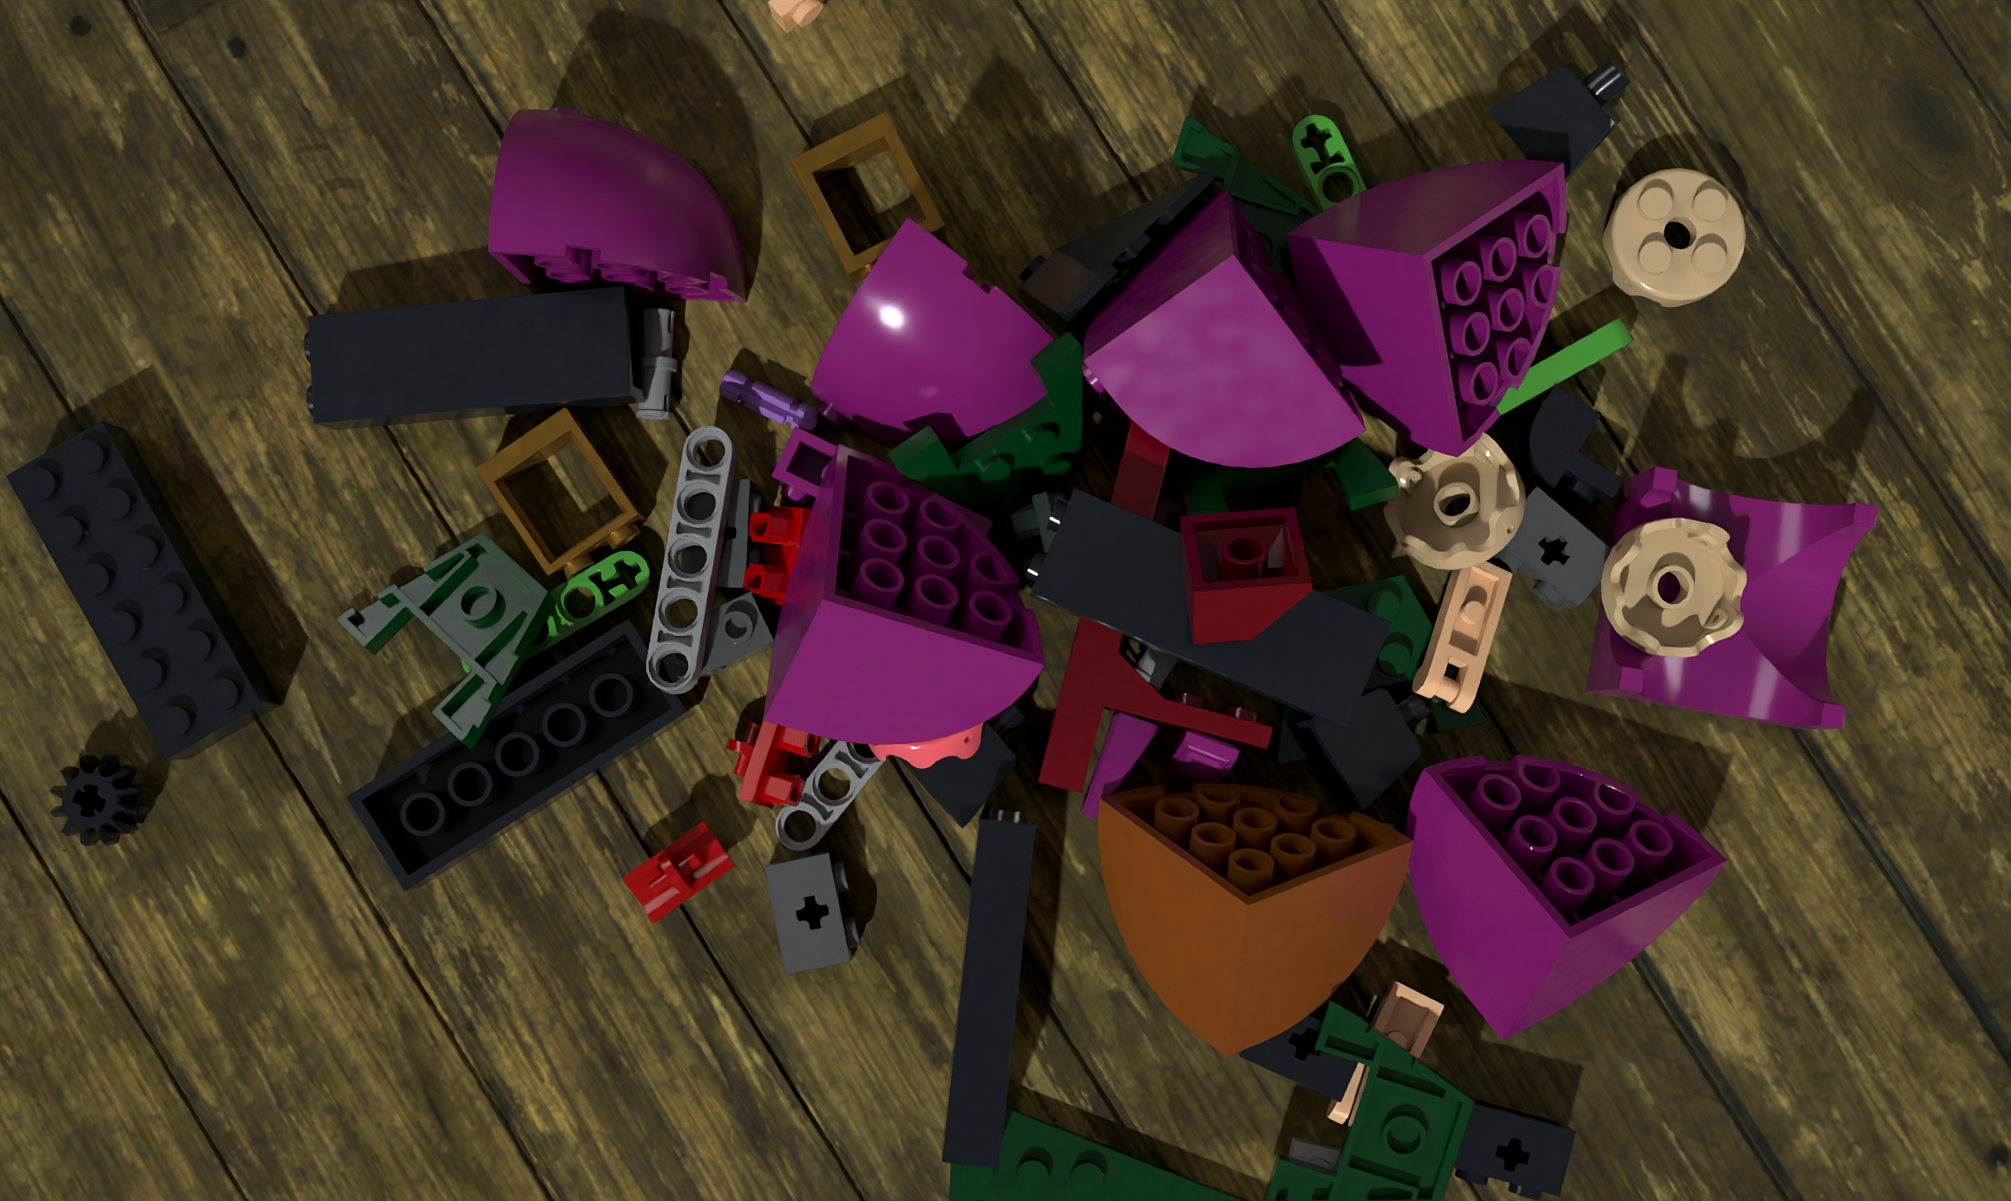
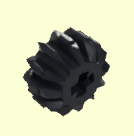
[49,754,150,846]

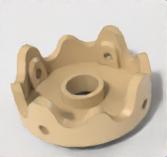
[1602,168,1746,308]
[1384,432,1526,570]
[1601,518,1747,657]

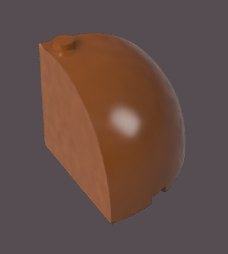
[1097,782,1413,1058]

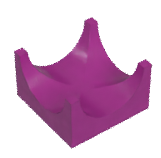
[1586,467,1878,730]

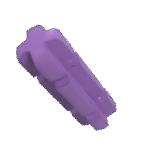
[719,369,822,435]

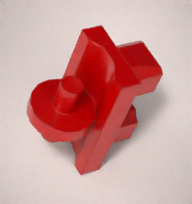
[743,505,811,605]
[725,721,821,809]
[622,821,736,923]

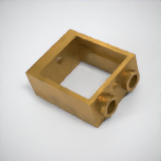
[790,111,946,284]
[475,407,646,580]

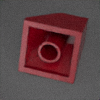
[1180,507,1312,644]

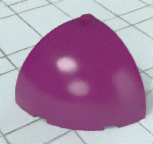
[488,107,747,303]
[1286,160,1567,457]
[1081,189,1366,468]
[811,217,1088,456]
[763,444,1044,745]
[1407,755,1728,1040]

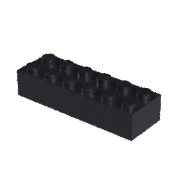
[6,421,282,760]
[347,619,696,891]

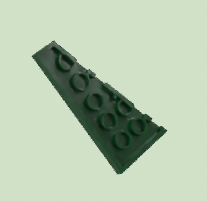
[949,1105,1250,1201]

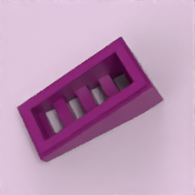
[1080,712,1158,819]
[1167,729,1240,783]

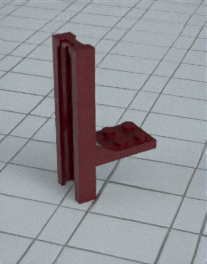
[1037,420,1273,793]

